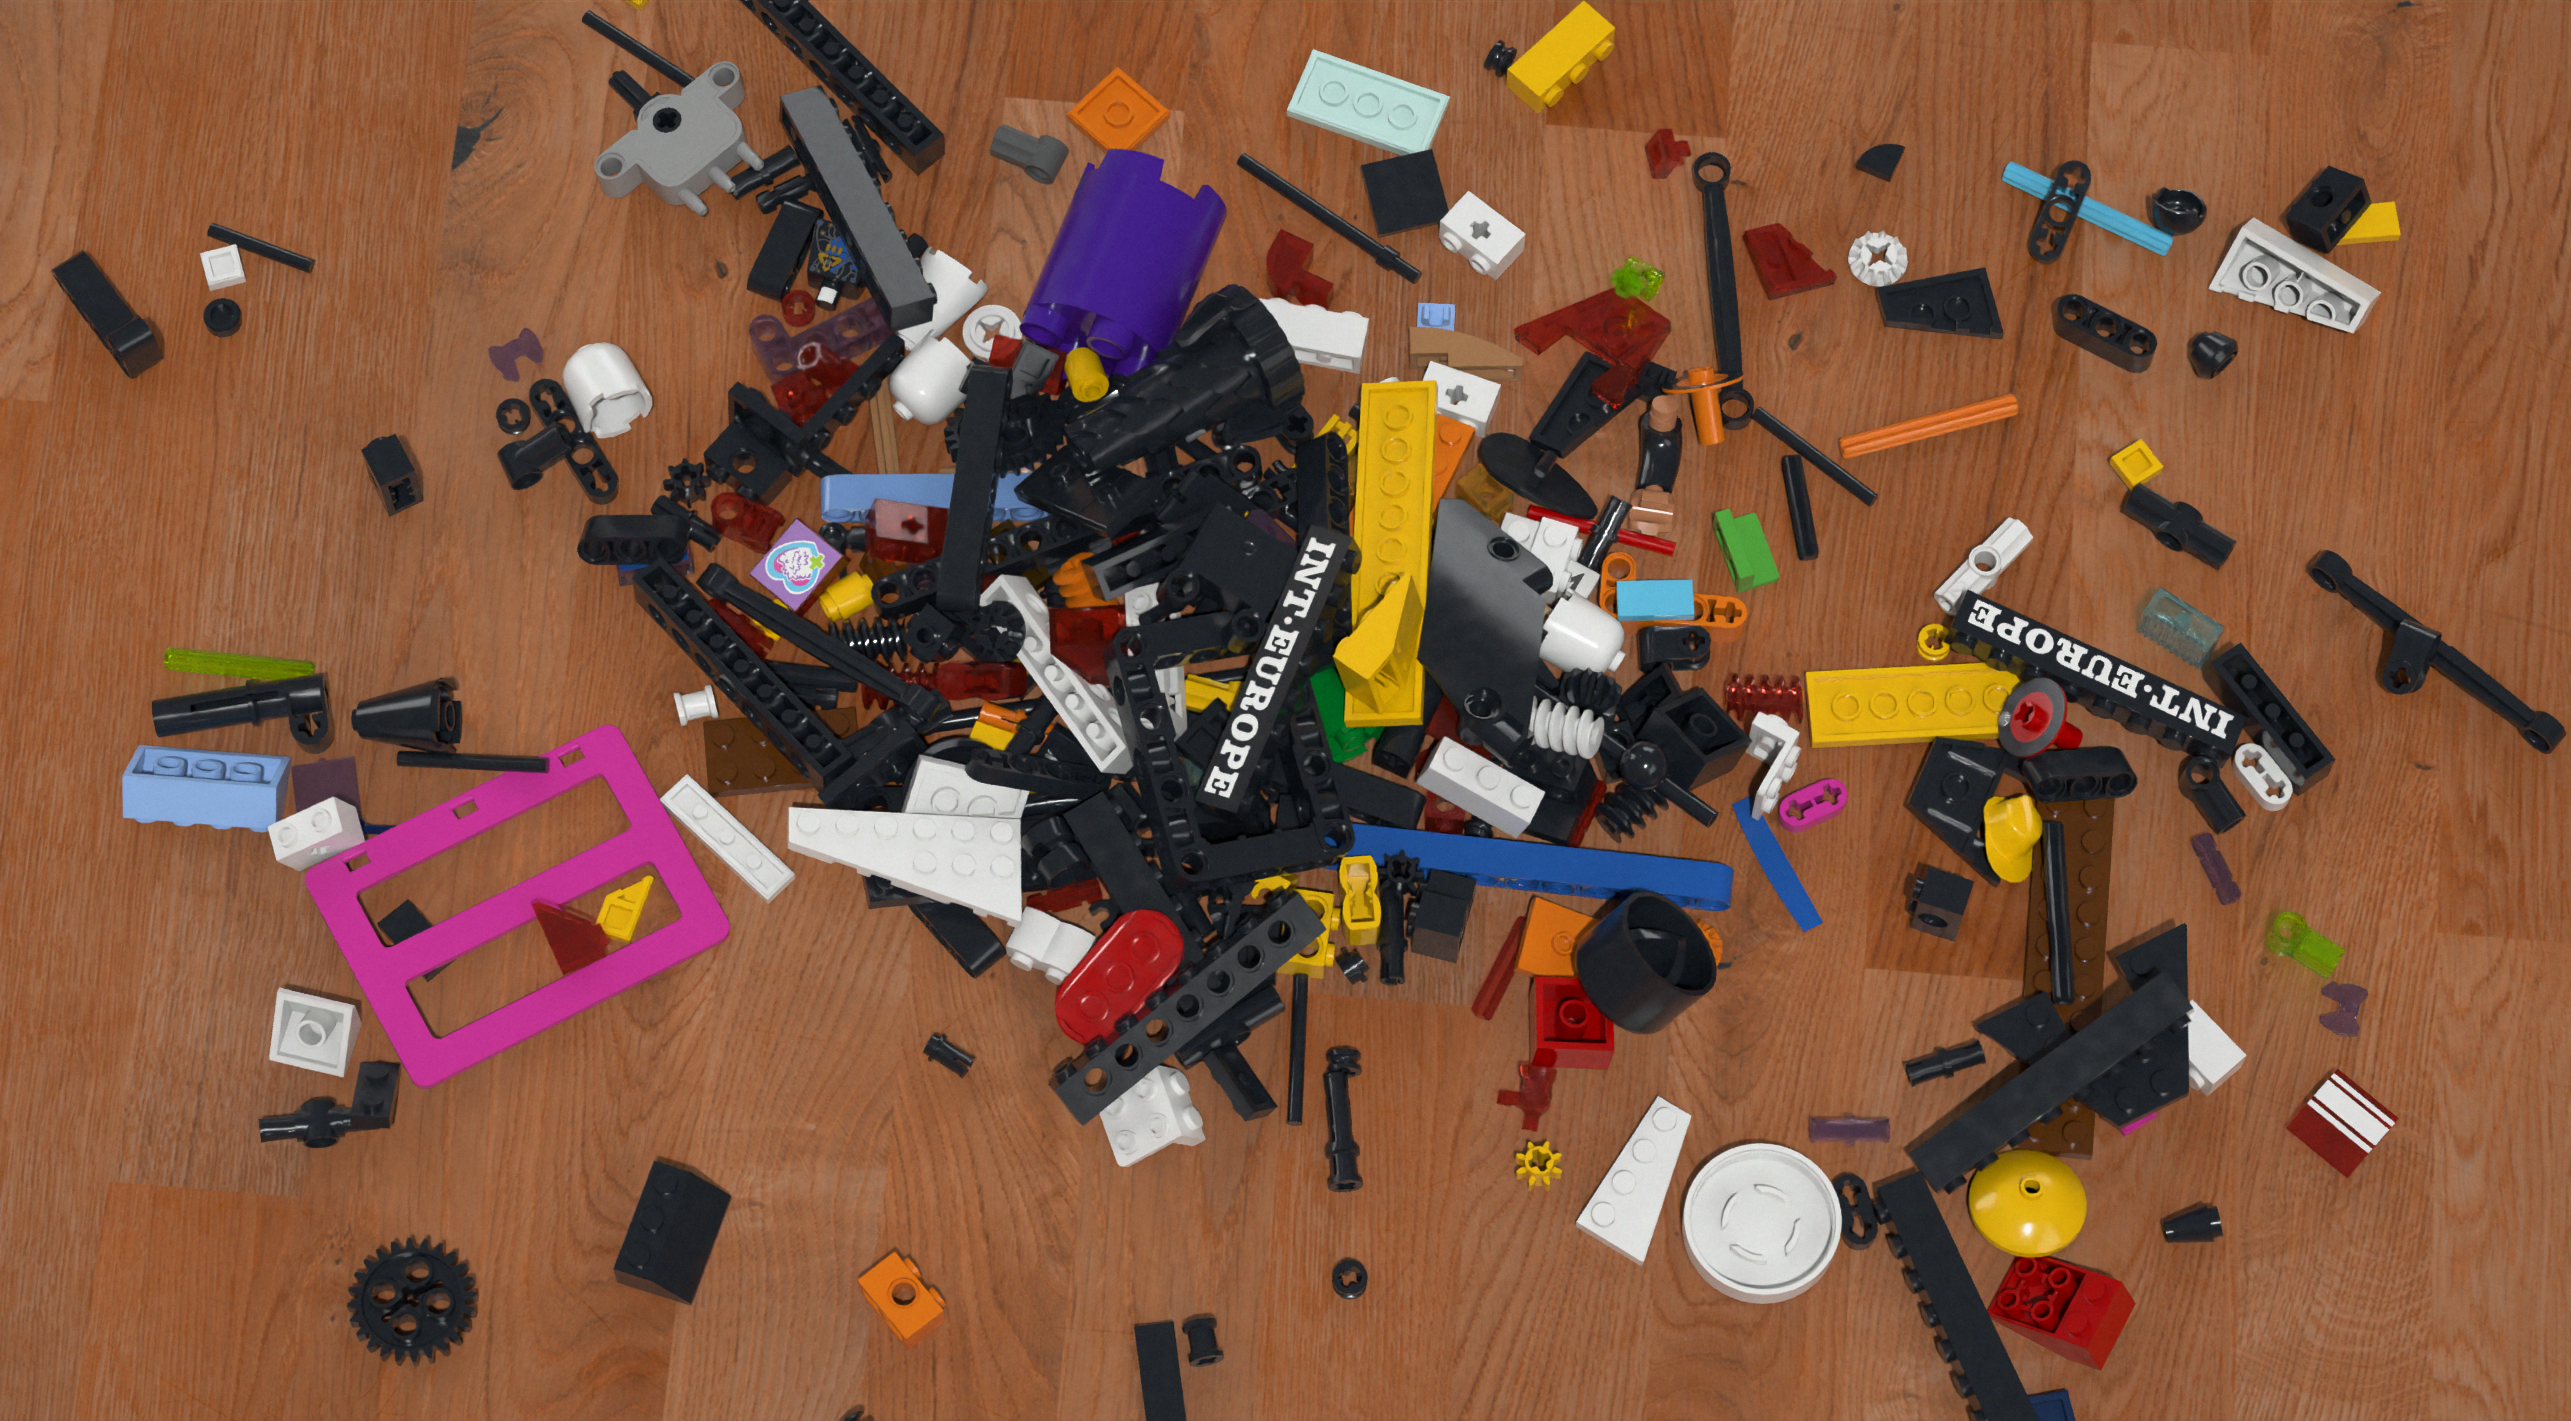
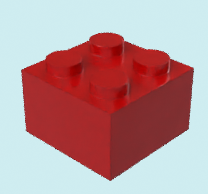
[1529,976,1615,1070]

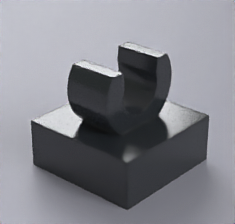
[1636,358,1677,404]

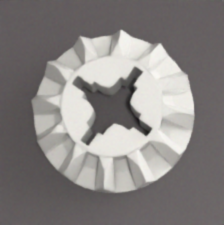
[1848,230,1908,287]
[963,305,1022,362]

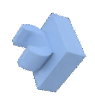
[1417,303,1455,331]

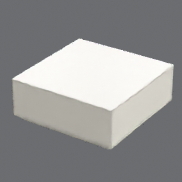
[200,244,246,291]

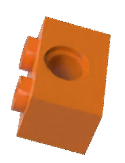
[857,1251,946,1350]

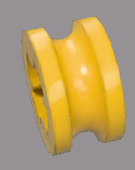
[1916,624,1951,662]

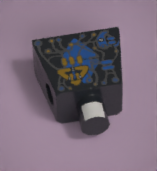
[807,217,866,311]

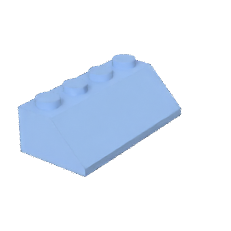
[122,745,291,832]

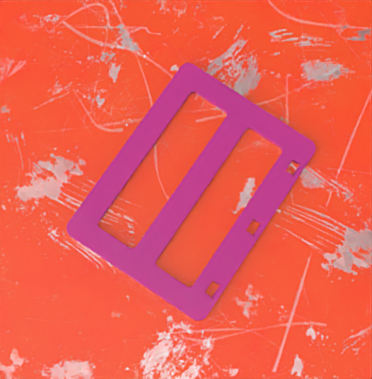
[305,725,730,1089]

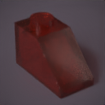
[530,898,609,976]

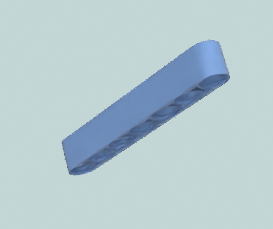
[820,473,1052,523]

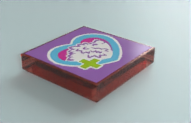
[748,517,850,618]

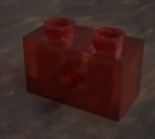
[865,498,948,564]

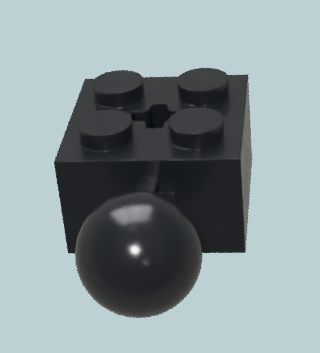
[1620,687,1752,791]

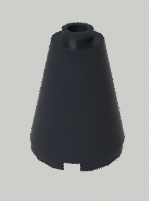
[351,678,463,755]

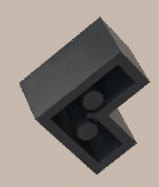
[1406,869,1477,963]

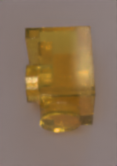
[1455,462,1515,523]

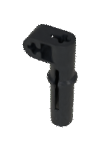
[1372,670,1445,780]
[152,673,334,754]

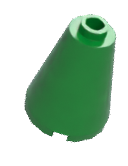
[1310,667,1387,764]

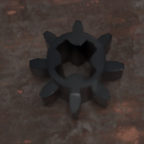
[663,458,711,508]
[1377,850,1425,901]

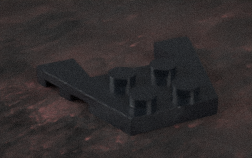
[1905,737,2029,887]

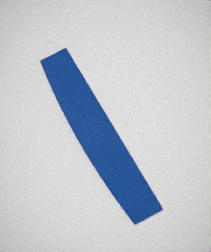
[1732,796,1823,932]

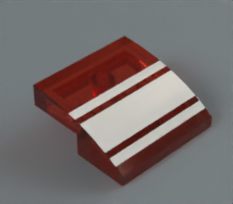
[2287,1069,2399,1179]

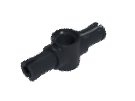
[259,1100,380,1148]

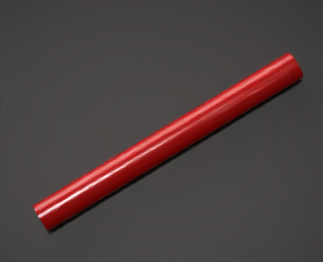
[1527,505,1676,557]

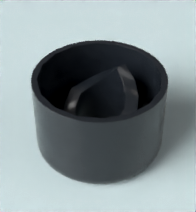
[1575,891,1717,1035]

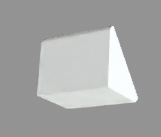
[269,988,362,1078]

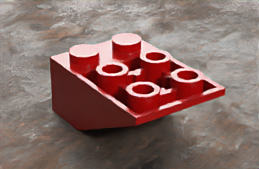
[1987,1256,2136,1371]

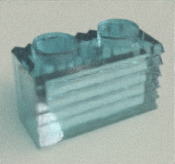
[2137,587,2225,670]

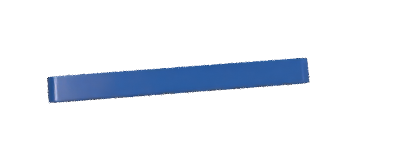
[1323,824,1734,911]

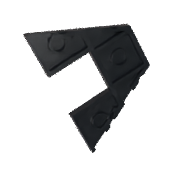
[1976,923,2189,1130]

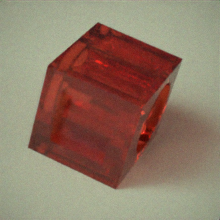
[1425,790,1465,835]

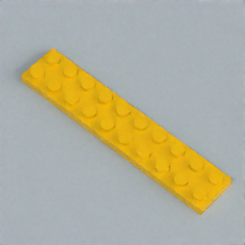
[1344,380,1439,727]

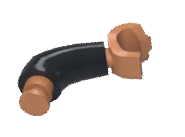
[1628,395,1683,536]

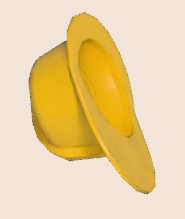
[1984,795,2043,883]

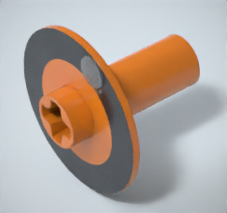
[1662,366,1744,445]

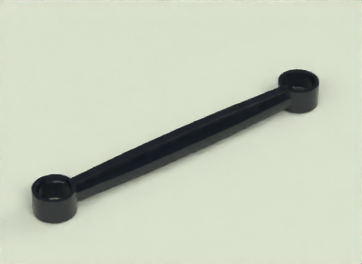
[1693,152,1754,430]
[2308,550,2566,754]
[696,563,942,725]

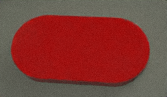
[1055,909,1184,1046]

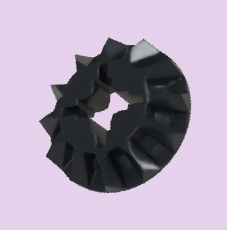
[970,601,1026,662]

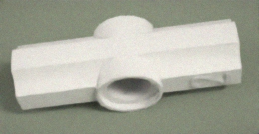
[1934,517,2033,616]

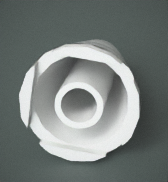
[894,246,989,352]

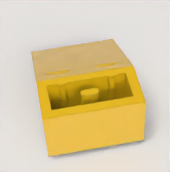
[1333,572,1424,715]

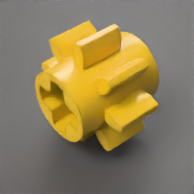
[1515,1141,1562,1191]

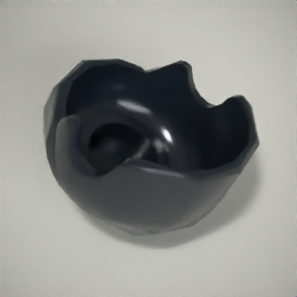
[2150,187,2207,236]

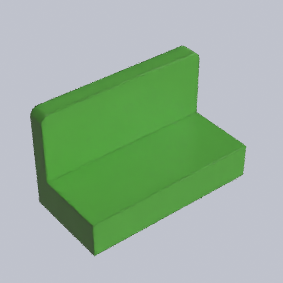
[1712,509,1779,594]

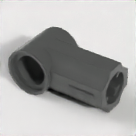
[990,124,1069,185]

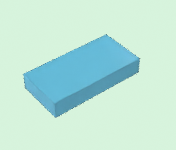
[1616,579,1694,621]

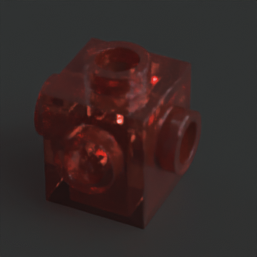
[770,369,829,428]

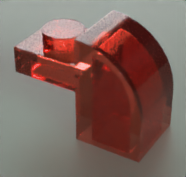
[1266,229,1334,310]

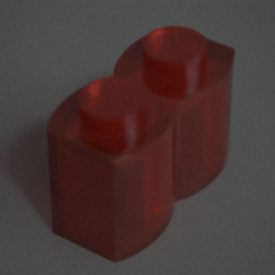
[938,661,1027,701]

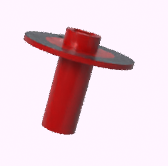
[1998,678,2083,758]

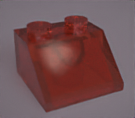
[1048,604,1128,686]

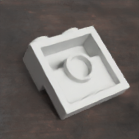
[1501,512,1583,605]

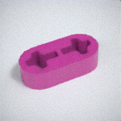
[1778,779,1848,833]

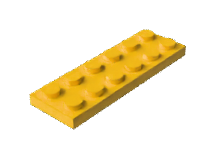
[1805,663,2025,748]

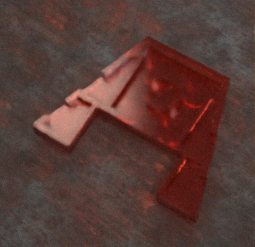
[1514,286,1671,409]

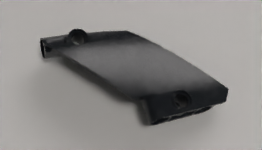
[1417,498,1553,768]

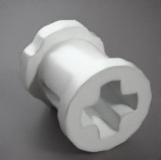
[673,685,718,726]

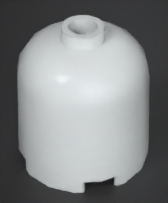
[888,329,971,425]
[562,342,653,438]
[1539,587,1626,675]

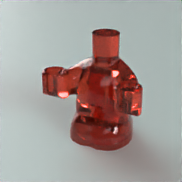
[1497,1064,1558,1132]

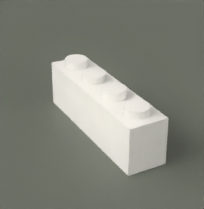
[2208,217,2381,333]

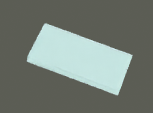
[1287,49,1450,156]

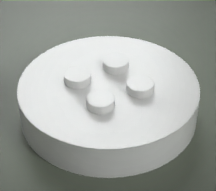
[1682,1143,1842,1304]

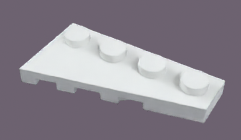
[1576,1096,1691,1267]

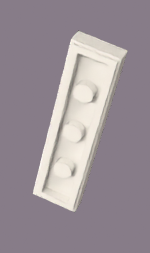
[659,774,795,904]

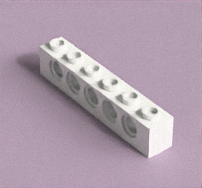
[980,574,1133,774]

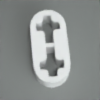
[2232,743,2293,811]

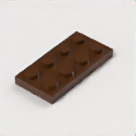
[703,707,858,798]

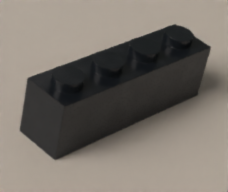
[1080,501,1232,602]
[2204,642,2336,796]

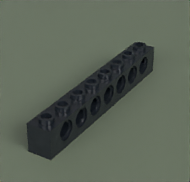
[739,0,945,176]
[632,556,854,792]
[1048,889,1327,1126]

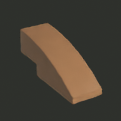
[1409,326,1523,382]

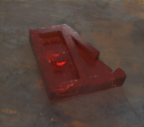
[1742,222,1837,301]

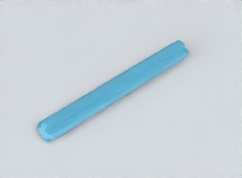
[2002,162,2174,256]

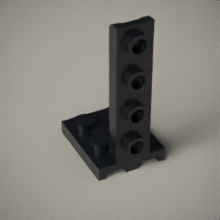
[728,335,905,478]

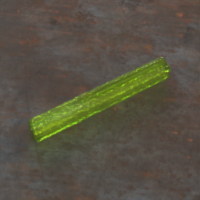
[164,648,316,680]

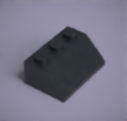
[613,1161,732,1306]

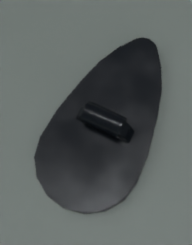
[1479,432,1598,520]

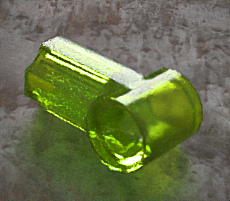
[1611,255,1665,302]
[2265,911,2346,980]

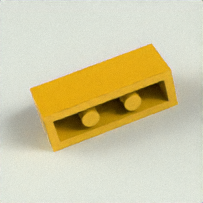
[1506,1,1616,114]

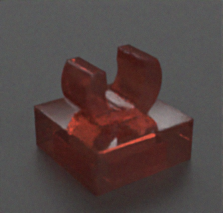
[1644,129,1692,179]

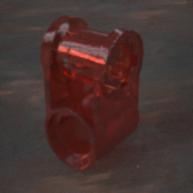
[710,492,786,555]

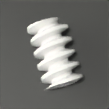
[1529,696,1604,759]

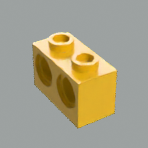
[1278,888,1341,979]

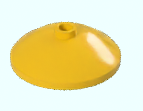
[1968,1150,2087,1258]

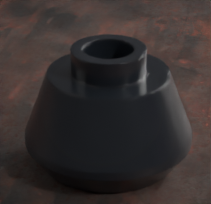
[2190,331,2239,379]

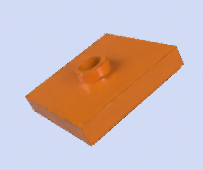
[1066,66,1170,153]
[1513,897,1600,979]

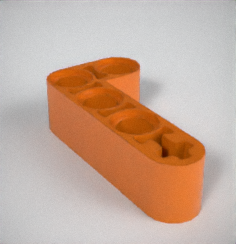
[1598,552,1747,643]

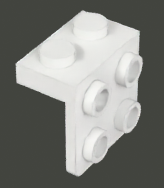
[1745,711,1801,820]
[1099,1065,1206,1167]

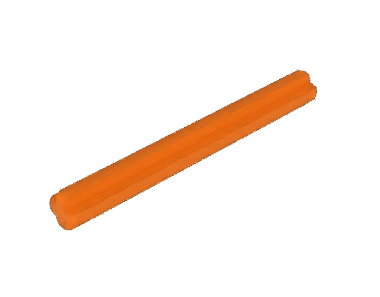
[1839,394,2019,459]

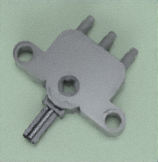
[594,61,764,216]

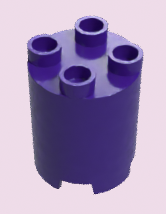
[1019,149,1227,382]

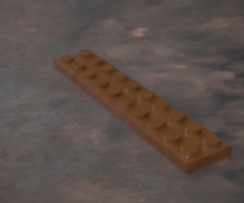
[2013,798,2115,1160]

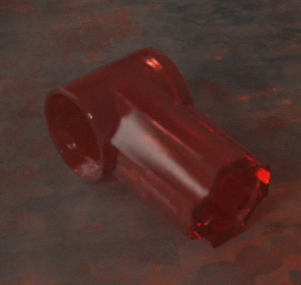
[796,340,860,395]

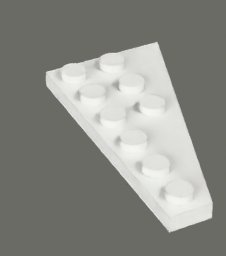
[787,807,1022,929]

